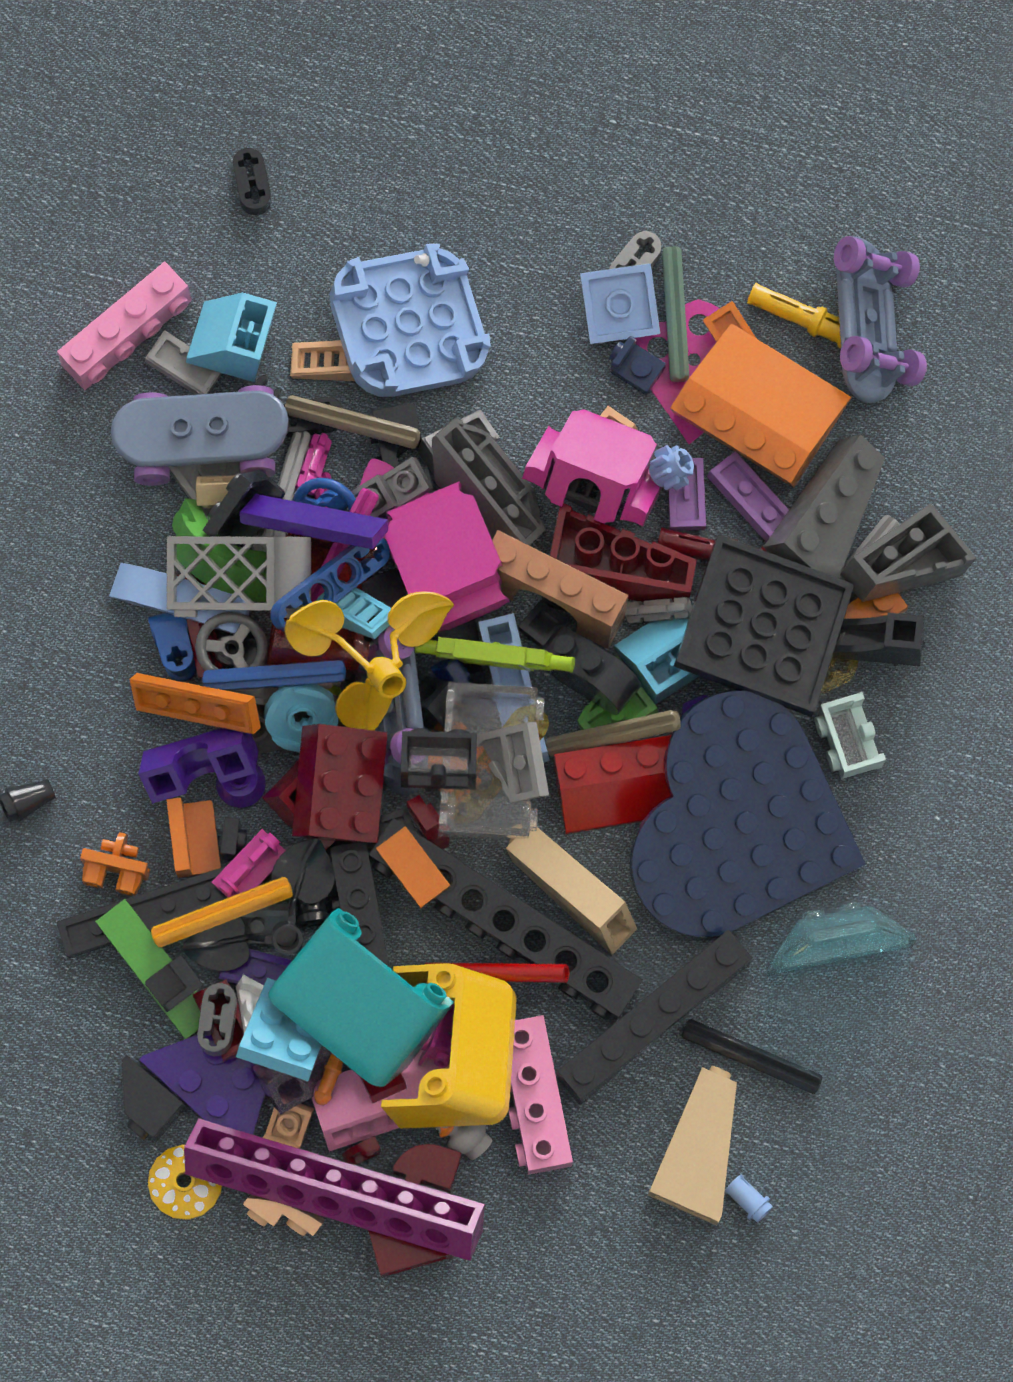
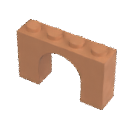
[492,530,628,649]

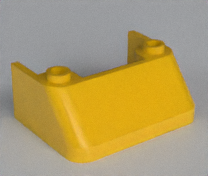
[381,963,517,1129]

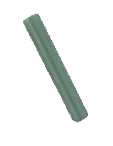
[662,246,689,382]

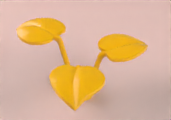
[285,592,454,731]

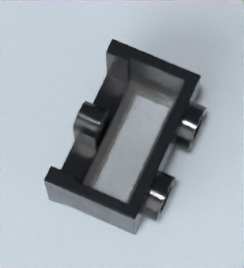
[401,728,477,790]

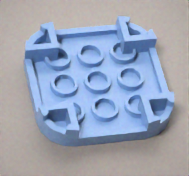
[329,244,491,397]

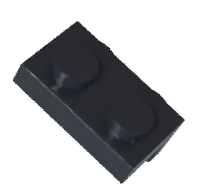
[202,470,285,547]

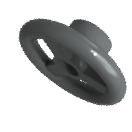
[195,612,268,671]

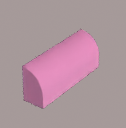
[307,1050,449,1152]

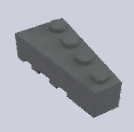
[763,434,885,578]

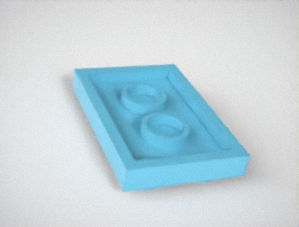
[236,978,322,1081]

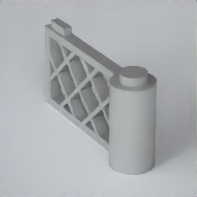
[167,536,311,618]

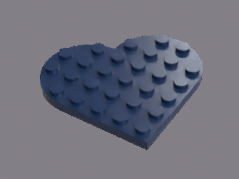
[630,690,866,937]

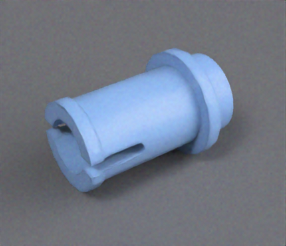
[725,1174,773,1223]

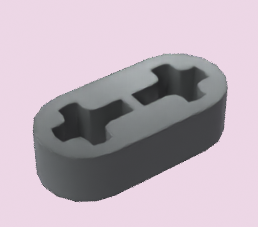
[197,983,238,1057]

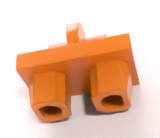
[80,832,151,896]

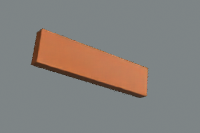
[129,673,261,734]

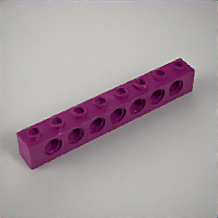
[184,1118,485,1261]

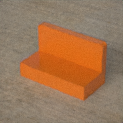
[166,798,221,878]

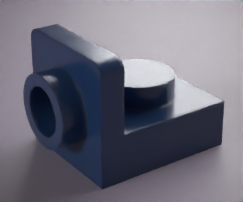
[609,336,666,396]

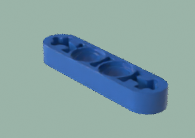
[271,538,390,631]

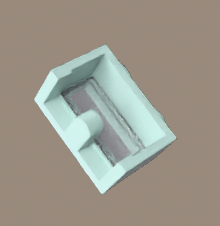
[814,692,886,779]

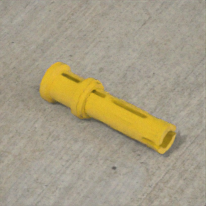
[747,283,841,348]

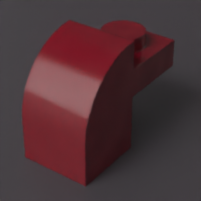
[392,1144,462,1193]

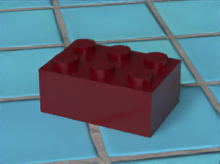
[292,724,388,844]

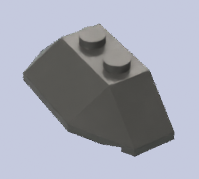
[432,417,545,545]

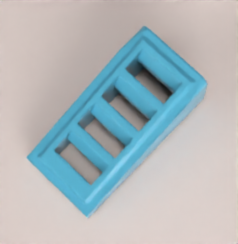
[317,580,391,639]

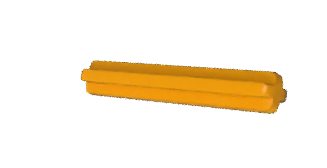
[151,877,293,947]

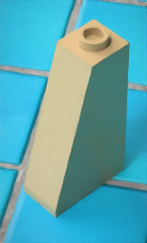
[506,822,637,955]
[648,1066,737,1226]

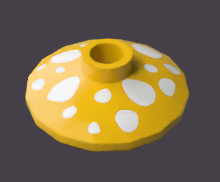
[148,1144,222,1220]

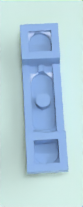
[109,563,250,634]

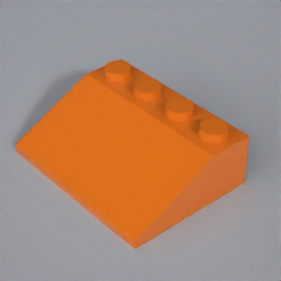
[670,323,852,488]

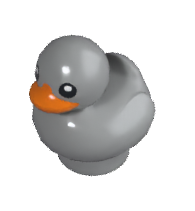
[435,1125,492,1160]

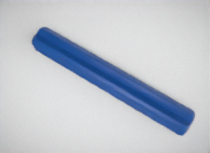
[202,660,346,691]

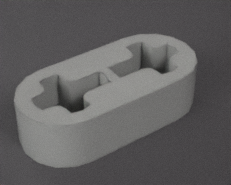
[609,231,661,269]

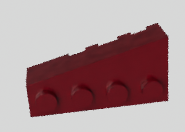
[550,503,697,602]

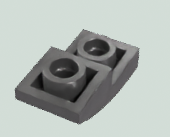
[351,457,433,518]

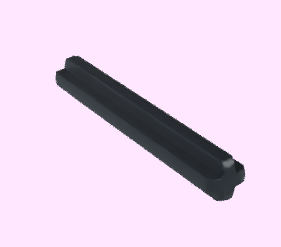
[682,1019,822,1094]

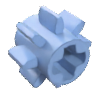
[649,445,694,490]

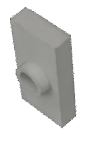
[145,330,223,395]

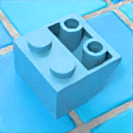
[186,292,277,382]
[614,616,699,705]

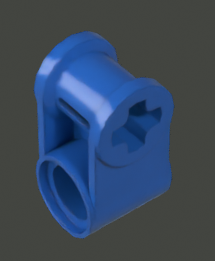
[148,613,197,682]

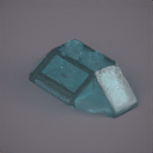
[767,902,916,976]

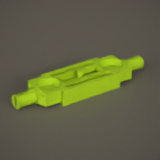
[415,637,575,672]

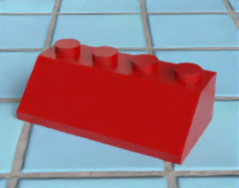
[553,735,671,834]

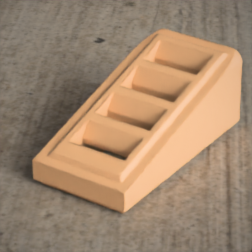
[290,340,355,381]

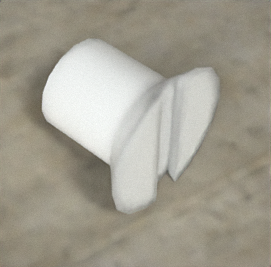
[414,253,430,267]

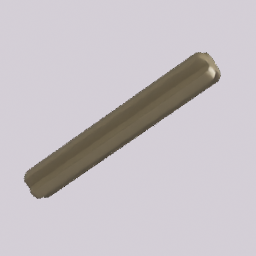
[285,395,420,449]
[546,710,681,757]

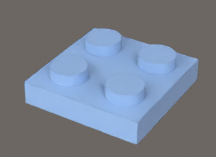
[580,263,660,344]

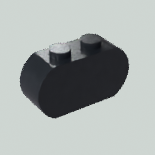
[541,626,642,715]

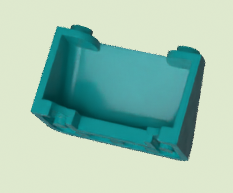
[268,908,454,1087]

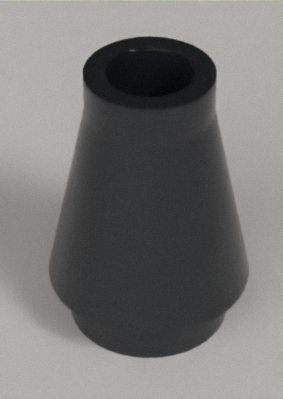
[0,779,56,822]

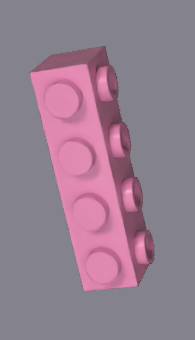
[57,261,191,390]
[508,1015,573,1175]

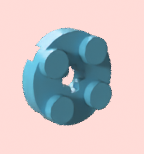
[264,684,338,752]

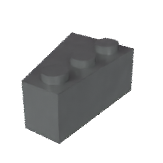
[840,503,977,602]

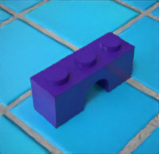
[138,728,259,804]

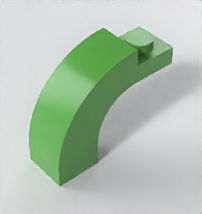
[172,498,267,602]

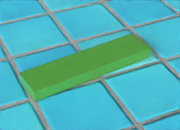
[95,899,200,1039]

